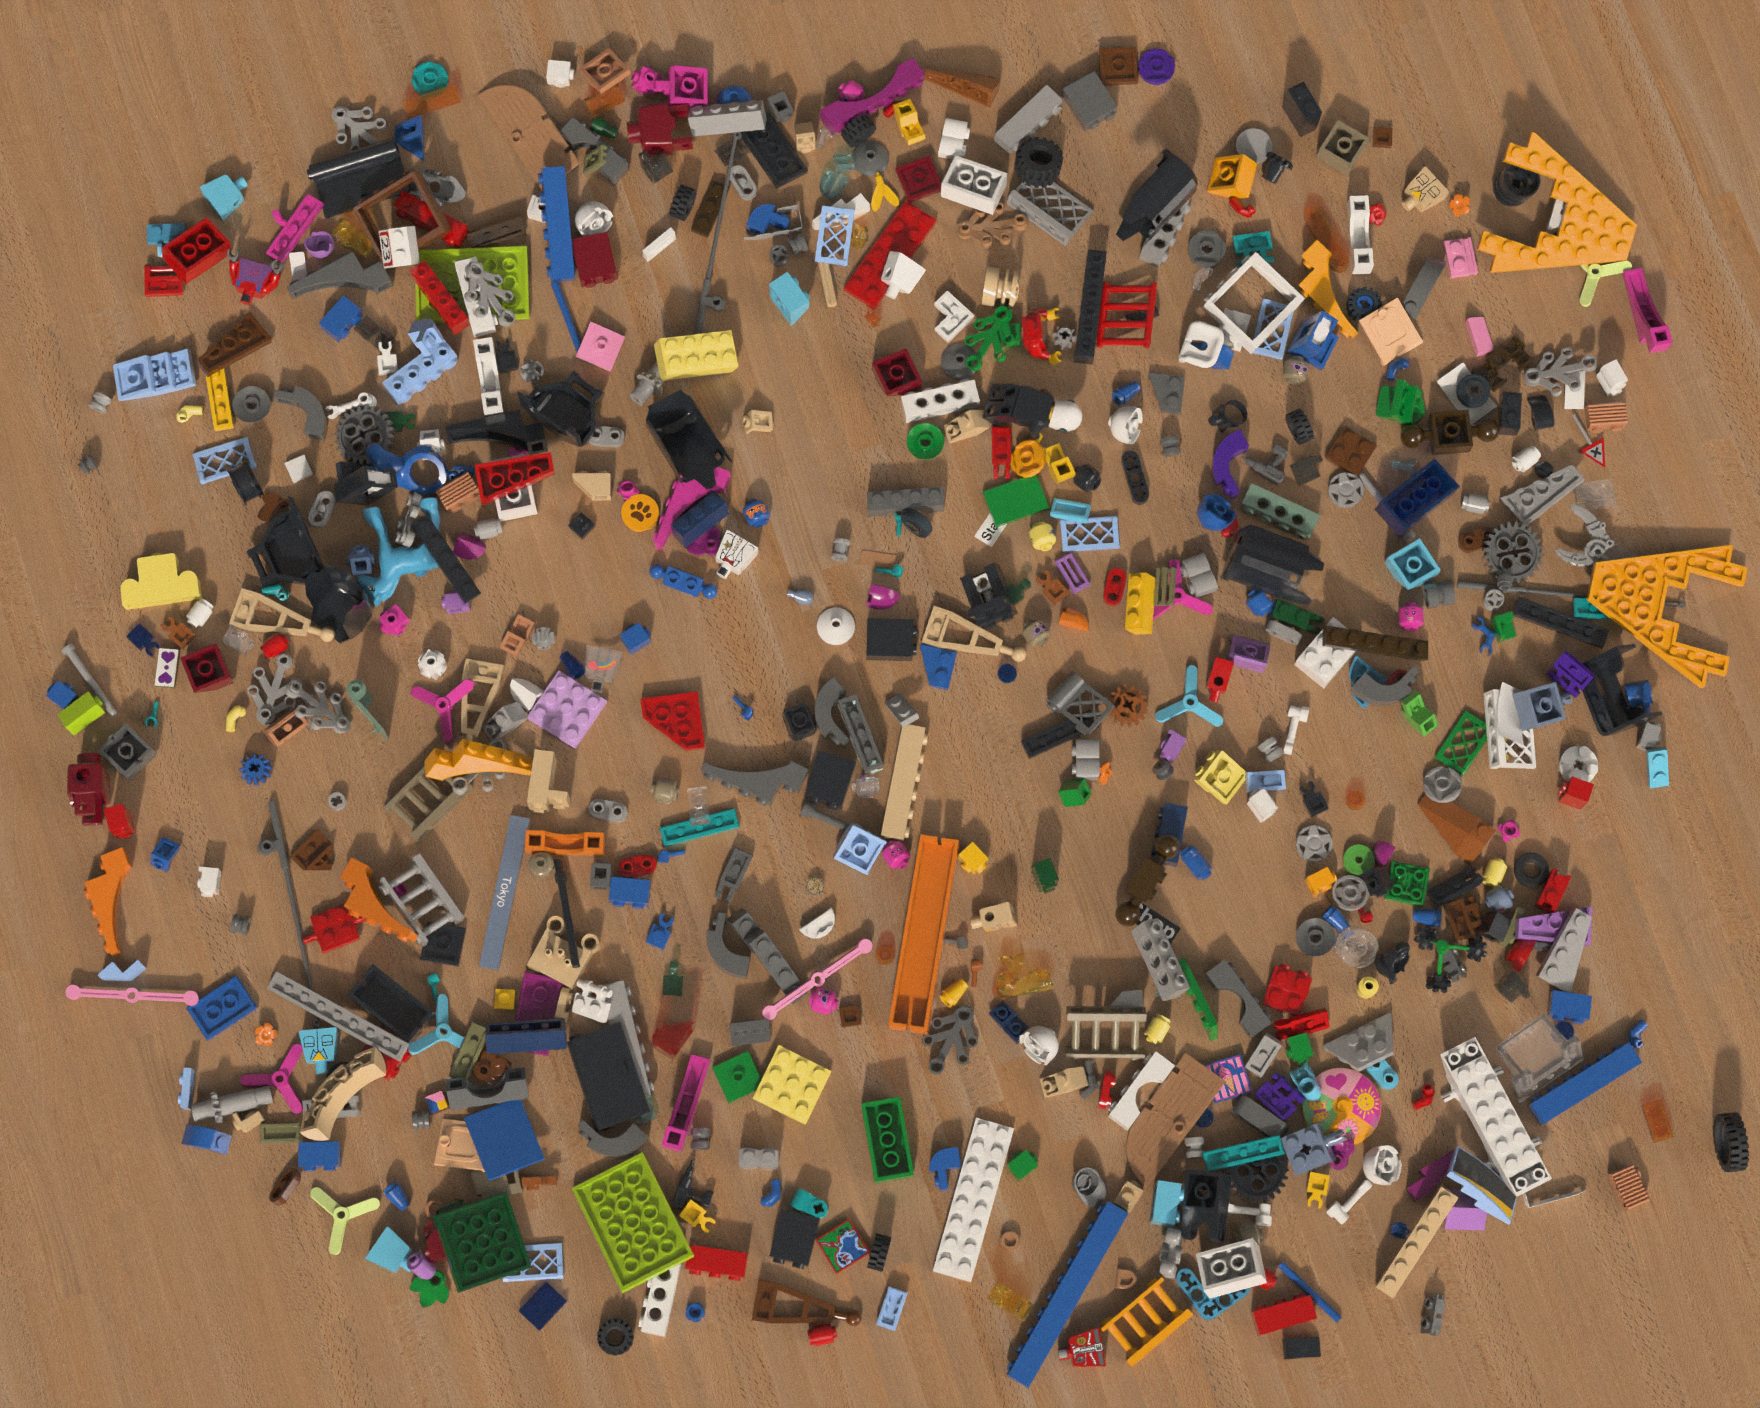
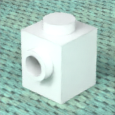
[546,60,575,88]

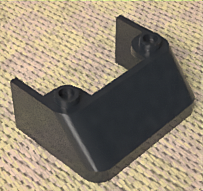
[1582,644,1662,736]

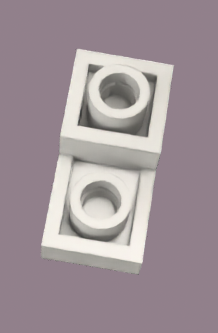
[1564,371,1586,409]

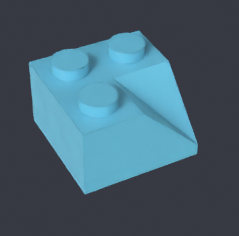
[769,272,810,326]
[1385,539,1440,590]
[1150,1180,1184,1227]

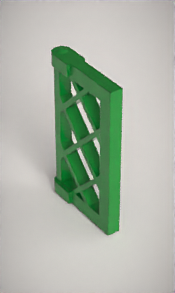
[1435,710,1487,776]

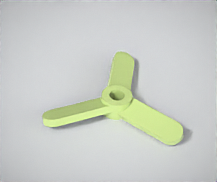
[1580,261,1632,307]
[310,1187,380,1255]

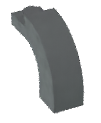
[1402,254,1447,320]
[273,386,327,441]
[1350,666,1419,706]
[815,677,849,748]
[707,912,750,979]
[578,1120,649,1157]

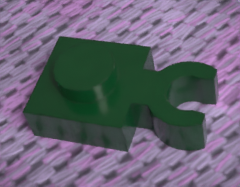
[383,412,416,432]

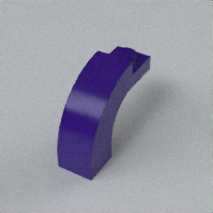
[1211,429,1249,499]

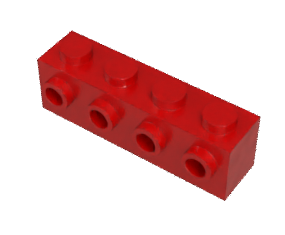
[393,190,469,249]

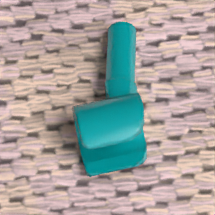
[894,510,905,536]
[876,564,904,578]
[145,701,159,728]
[427,973,440,1001]

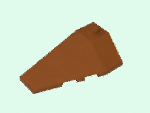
[923,69,1000,108]
[1418,794,1496,865]

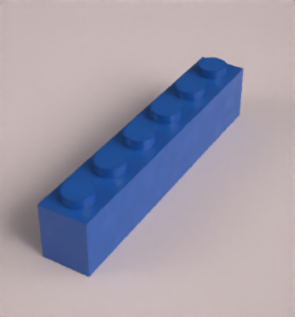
[538,166,575,282]
[1528,1042,1642,1126]

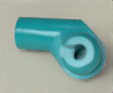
[261,584,289,601]

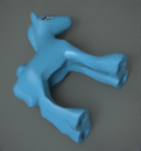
[356,498,440,607]

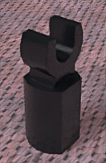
[1125,305,1160,329]

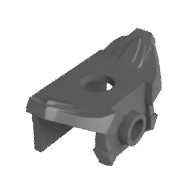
[409,168,466,206]

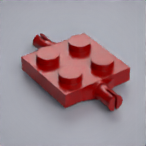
[302,903,365,954]

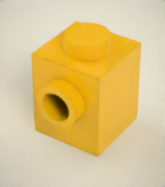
[958,842,989,875]

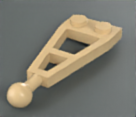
[229,588,335,642]
[922,606,1026,662]
[461,659,504,741]

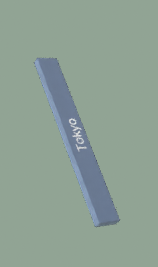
[479,815,530,971]

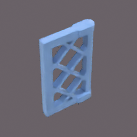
[815,206,855,266]
[1253,299,1294,360]
[192,437,257,485]
[1059,515,1120,552]
[502,1243,564,1282]

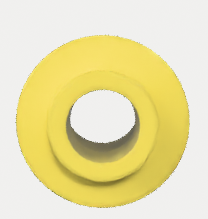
[1483,858,1507,888]
[1356,976,1379,999]
[1144,1014,1171,1045]

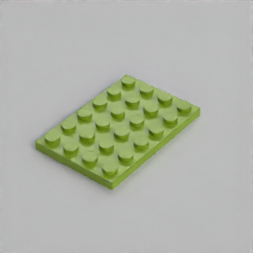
[415,246,530,323]
[571,1152,695,1293]

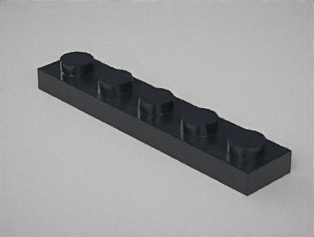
[411,515,481,605]
[1513,596,1609,649]

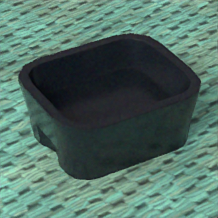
[782,704,817,741]

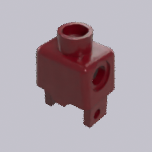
[627,102,693,156]
[67,753,110,826]

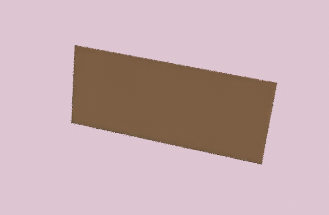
[859,550,897,569]

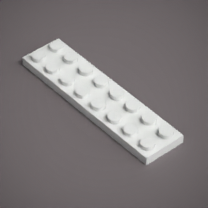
[933,1118,1014,1282]

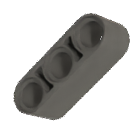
[1231,1095,1290,1138]

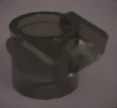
[639,151,673,184]
[1290,455,1323,486]
[1493,969,1530,1004]

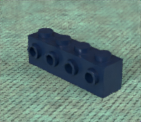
[485,1018,567,1054]

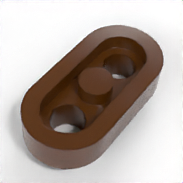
[1458,527,1494,553]
[269,1167,301,1206]

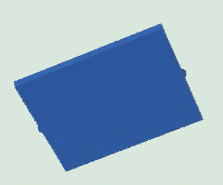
[464,1100,545,1181]

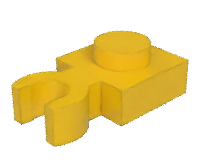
[1306,1172,1330,1209]
[679,1199,716,1233]

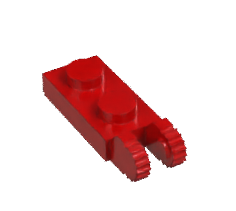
[991,427,1011,479]
[1274,1008,1330,1040]

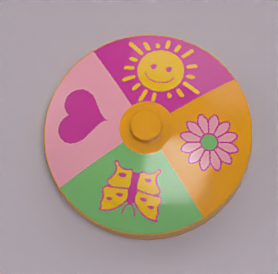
[1301,1068,1381,1145]

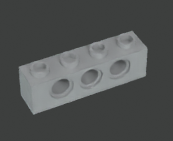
[1139,199,1192,268]
[1131,918,1190,1001]

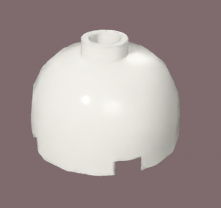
[575,201,613,237]
[1108,406,1143,444]
[1019,1025,1059,1065]
[1363,1145,1402,1185]

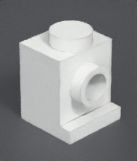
[527,195,545,223]
[198,867,222,897]

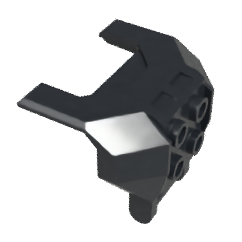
[518,371,605,447]
[246,496,325,586]

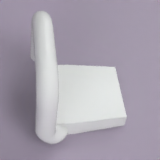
[1179,321,1224,368]

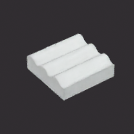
[285,455,313,483]

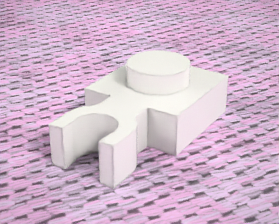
[376,341,398,376]

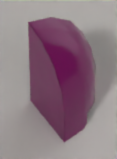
[453,532,486,560]
[866,584,900,610]
[1372,840,1396,867]

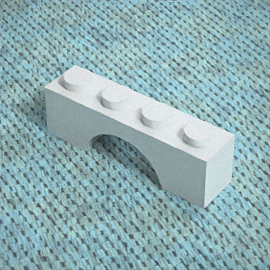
[1347,195,1374,274]
[473,337,504,417]
[1108,1052,1175,1131]

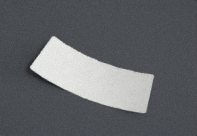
[1437,363,1497,425]
[1497,682,1524,745]

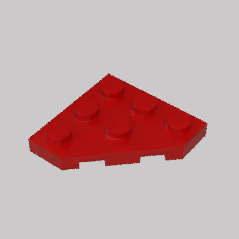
[640,691,705,751]

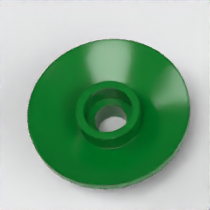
[906,423,944,460]

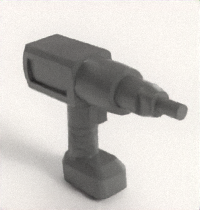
[1241,444,1288,486]

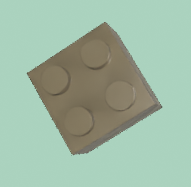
[1316,120,1370,176]

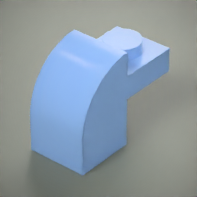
[408,319,443,357]

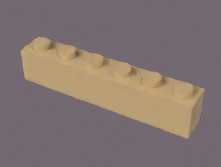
[881,725,928,843]
[1376,1184,1458,1298]

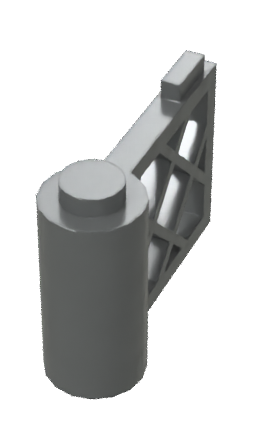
[1046,671,1115,735]

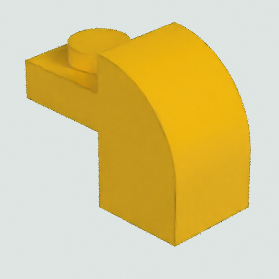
[893,99,926,145]
[1045,443,1076,484]

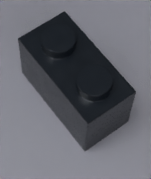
[1498,392,1522,436]

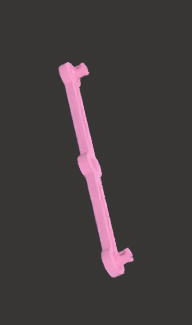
[761,938,872,1020]
[65,985,199,1006]

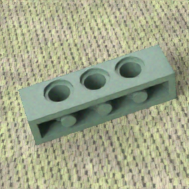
[1240,483,1321,540]

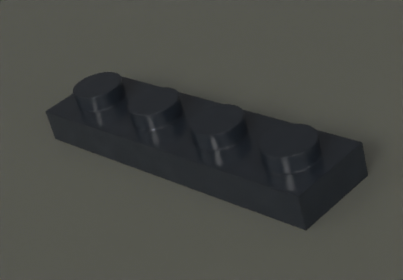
[1021,709,1099,759]

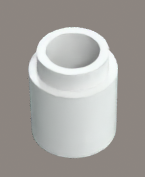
[1512,445,1541,472]
[186,598,214,628]

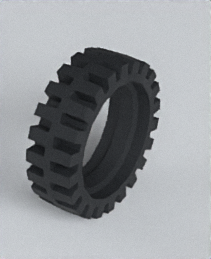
[1713,1112,1749,1172]

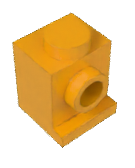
[1305,867,1337,897]

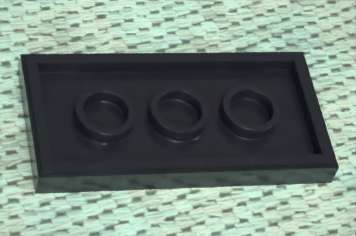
[741,112,808,189]

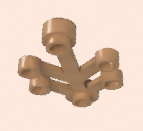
[956,202,1028,247]

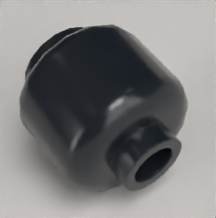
[1073,464,1101,492]

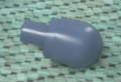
[787,588,814,605]

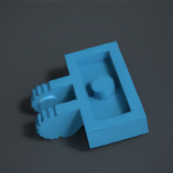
[147,223,186,257]

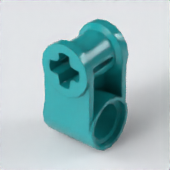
[789,1188,829,1219]

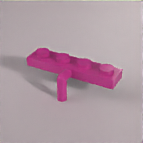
[266,194,324,264]

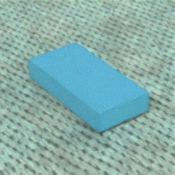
[1050,498,1091,523]

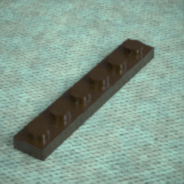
[1322,626,1429,661]

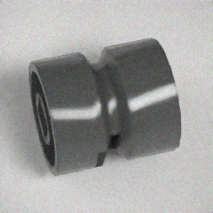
[1423,580,1455,609]

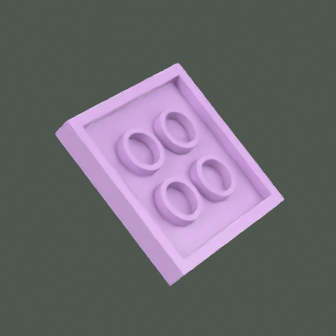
[527,671,607,749]

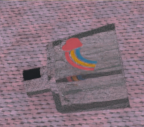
[585,645,624,693]

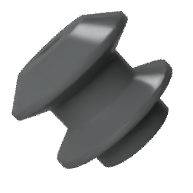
[78,454,98,475]
[1152,759,1174,780]

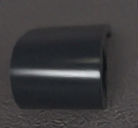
[1527,395,1555,430]
[1282,1337,1321,1360]

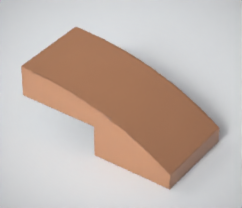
[499,614,536,657]

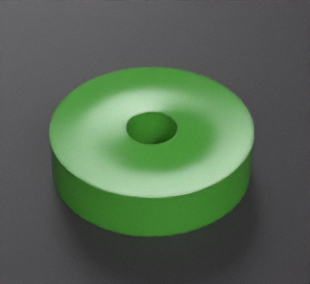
[1343,844,1375,876]

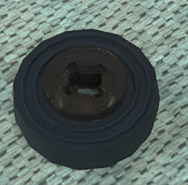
[1456,374,1491,408]
[901,508,933,538]

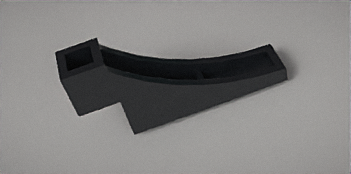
[445,410,548,455]

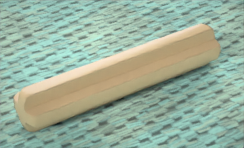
[818,254,837,308]

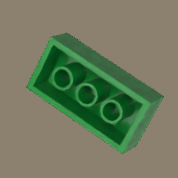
[861,1097,914,1184]

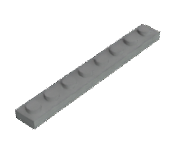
[267,971,409,1061]

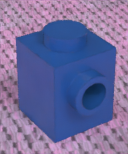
[620,623,651,655]
[46,681,79,710]

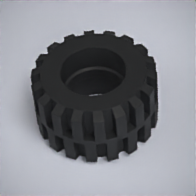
[1014,137,1063,188]

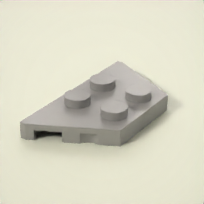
[1323,1013,1393,1072]

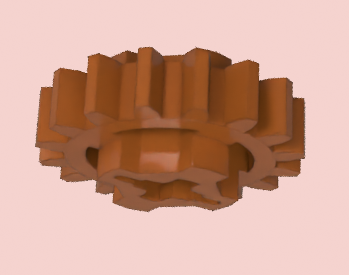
[1107,685,1149,727]

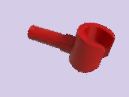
[1354,904,1373,923]

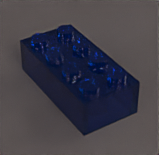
[1374,458,1460,538]

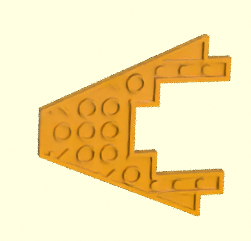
[1476,132,1637,273]
[1586,545,1748,688]

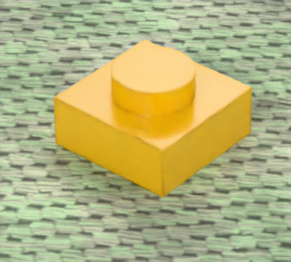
[494,989,516,1010]

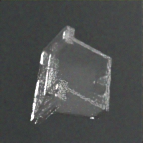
[1496,1014,1584,1103]

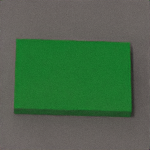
[982,475,1049,528]

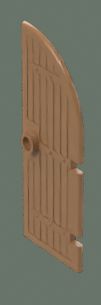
[478,84,580,190]
[1126,1053,1226,1188]

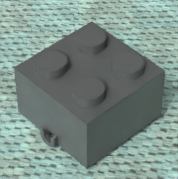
[98,723,157,782]

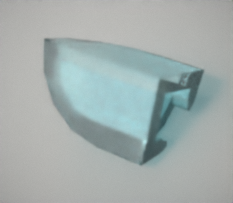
[819,169,849,200]

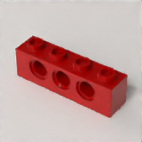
[409,260,470,336]

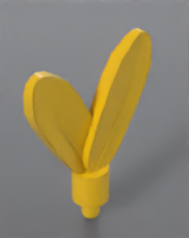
[871,172,899,212]

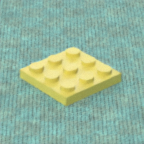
[752,1045,831,1125]

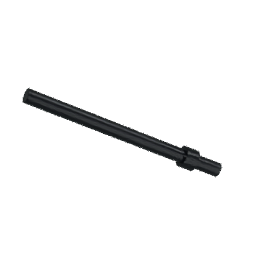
[554,858,580,968]

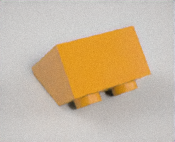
[1207,154,1257,199]

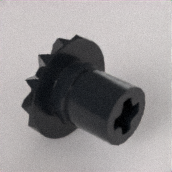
[1261,152,1293,185]

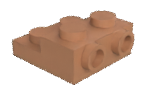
[579,48,631,94]

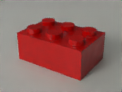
[162,217,231,284]

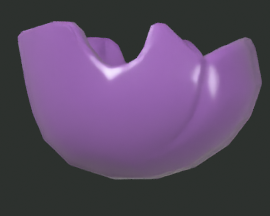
[304,231,335,258]

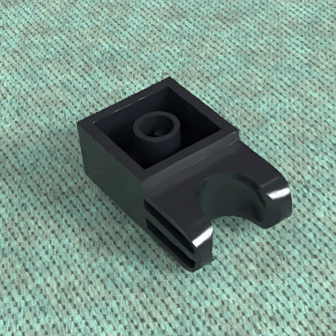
[1181,1169,1232,1243]

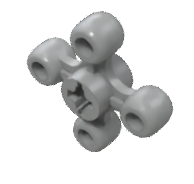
[1160,1228,1183,1279]

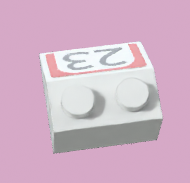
[379,226,420,269]

